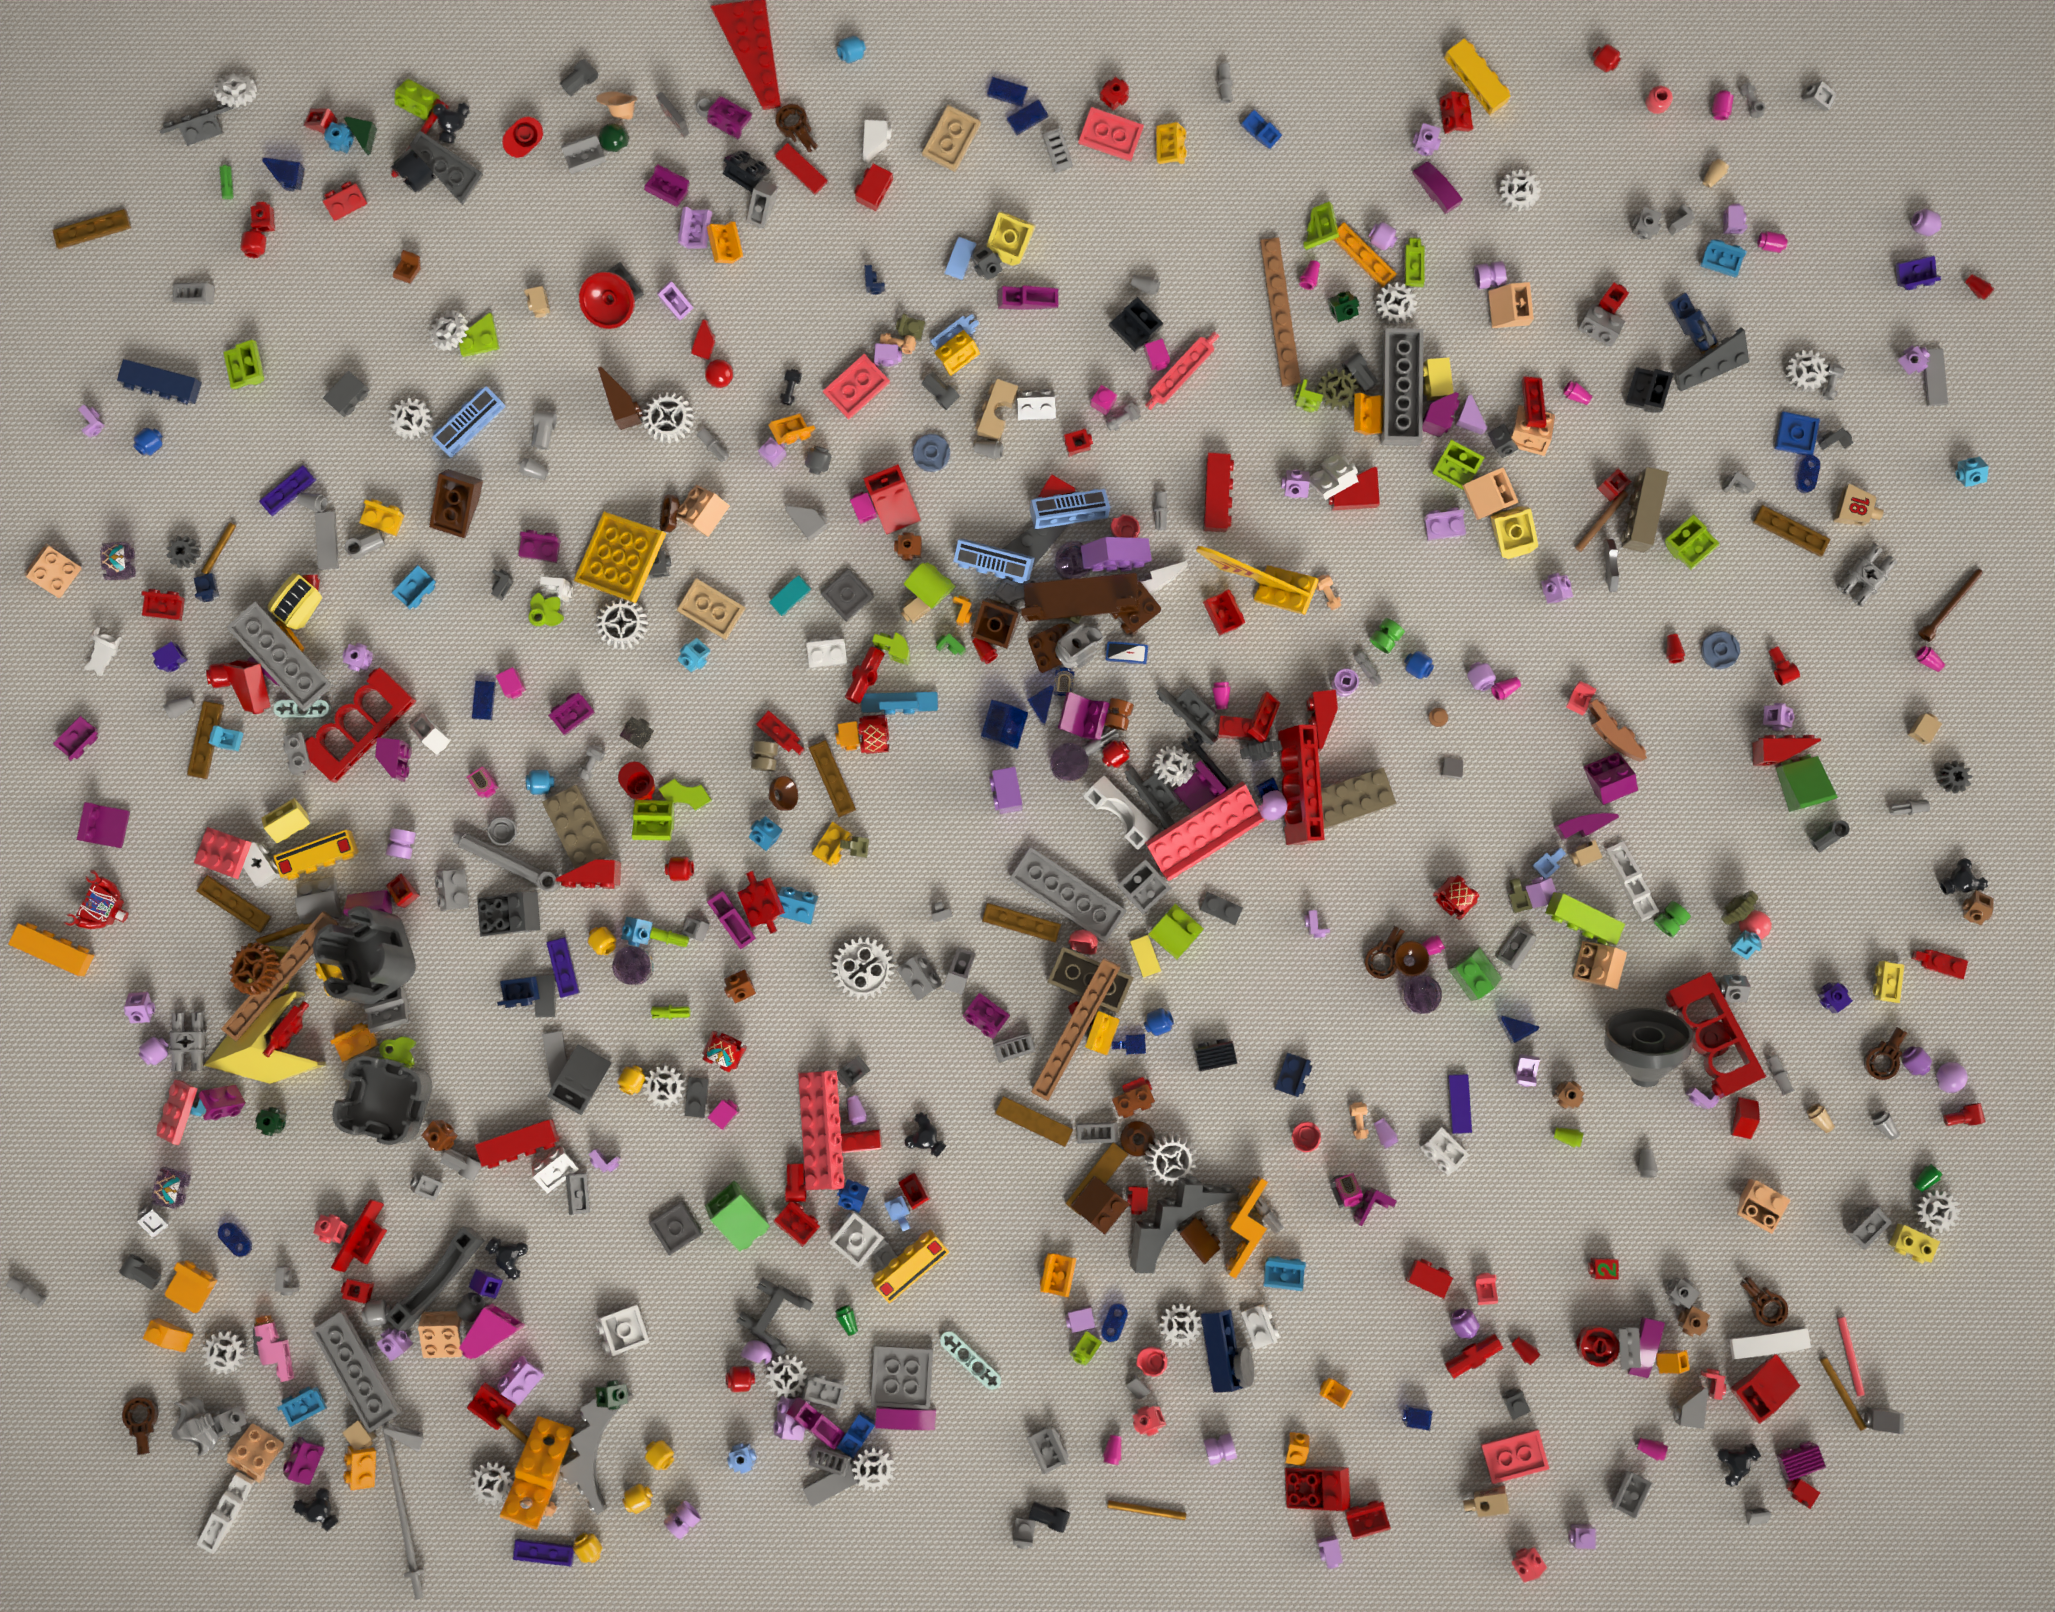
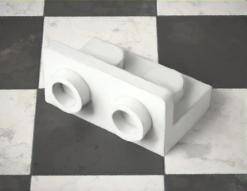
[540,577,573,602]
[806,636,847,668]
[1420,1127,1469,1175]
[531,1146,578,1194]
[1241,1304,1279,1349]

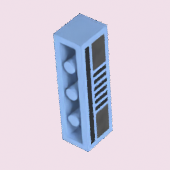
[432,386,506,458]
[1029,489,1110,529]
[953,538,1035,583]

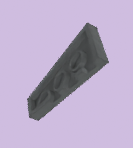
[409,130,483,205]
[1675,327,1749,392]
[1002,524,1070,569]

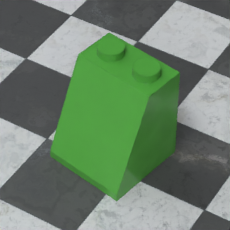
[1776,754,1838,812]
[1448,947,1502,1001]
[705,1180,770,1252]

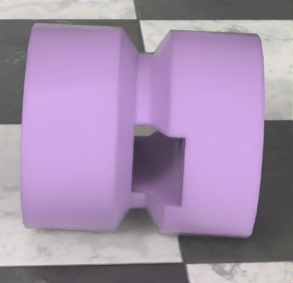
[1474,261,1506,289]
[1331,669,1359,697]
[385,828,416,859]
[1204,1433,1237,1465]
[664,1501,701,1539]

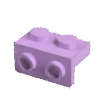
[678,207,712,249]
[497,1355,544,1405]
[773,1396,810,1441]

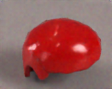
[705,359,733,388]

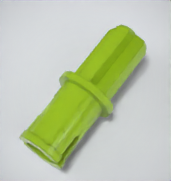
[650,927,689,947]
[651,1005,691,1020]

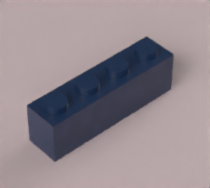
[117,359,202,405]
[1201,1309,1244,1393]

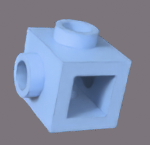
[727,1443,757,1474]

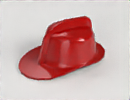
[502,116,543,158]
[618,761,655,800]

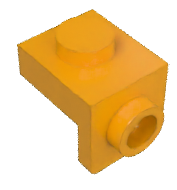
[953,595,973,627]
[1319,1378,1353,1409]
[1285,1432,1309,1466]

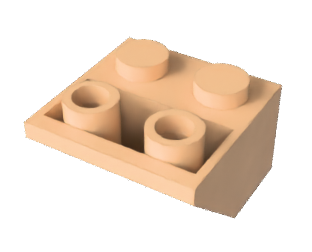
[1488,282,1534,328]
[1462,467,1518,520]
[677,485,730,537]
[1573,941,1627,990]
[1737,1179,1790,1234]

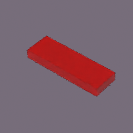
[774,143,828,195]
[1522,376,1547,428]
[1247,691,1281,743]

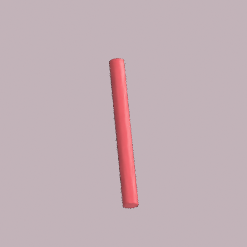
[1837,1317,1865,1396]

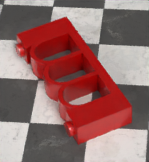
[305,667,416,783]
[1278,725,1325,845]
[1665,972,1766,1099]

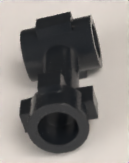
[780,369,802,406]

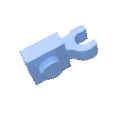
[1532,848,1566,879]
[884,1196,911,1231]

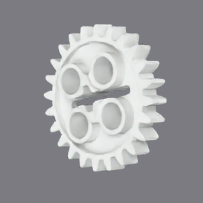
[832,937,895,1000]

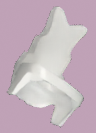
[84,626,122,676]

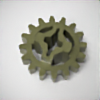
[1317,369,1359,411]
[1721,890,1759,925]

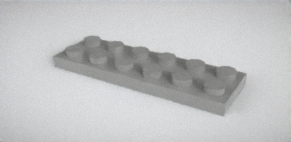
[226,602,333,712]
[1009,847,1127,943]
[311,1310,402,1434]

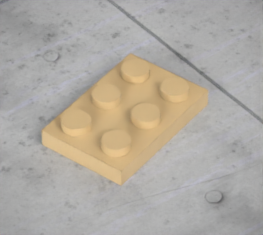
[922,105,981,172]
[676,578,746,640]

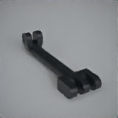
[1181,732,1234,791]

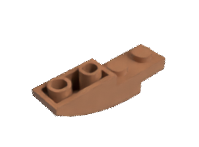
[1588,699,1647,762]

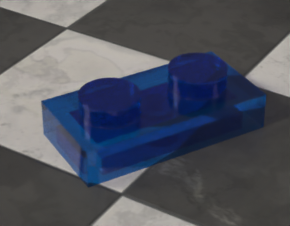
[987,77,1028,107]
[1007,99,1048,136]
[472,681,496,721]

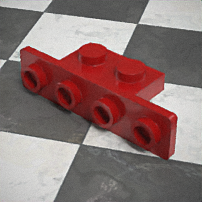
[331,1199,387,1272]

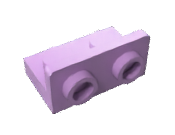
[1424,507,1466,541]

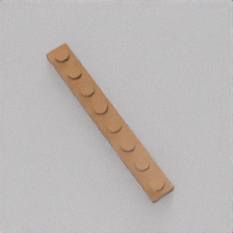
[1260,237,1301,387]
[221,911,339,1042]
[1031,957,1121,1101]

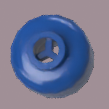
[133,428,163,456]
[1404,651,1434,679]
[1144,1008,1174,1036]

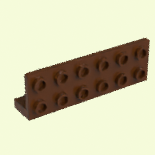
[1021,573,1139,622]

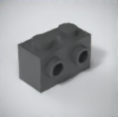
[323,371,370,417]

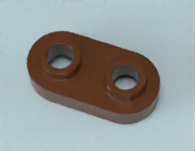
[659,494,680,533]

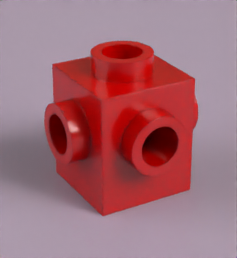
[1100,76,1129,111]

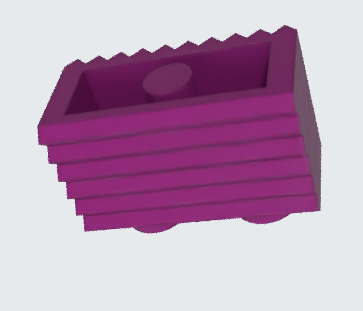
[1776,1441,1826,1481]

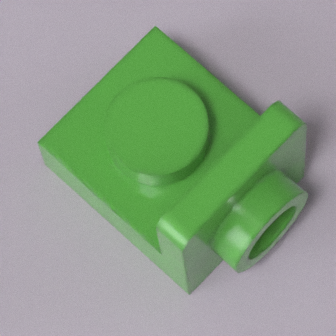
[936,633,966,656]

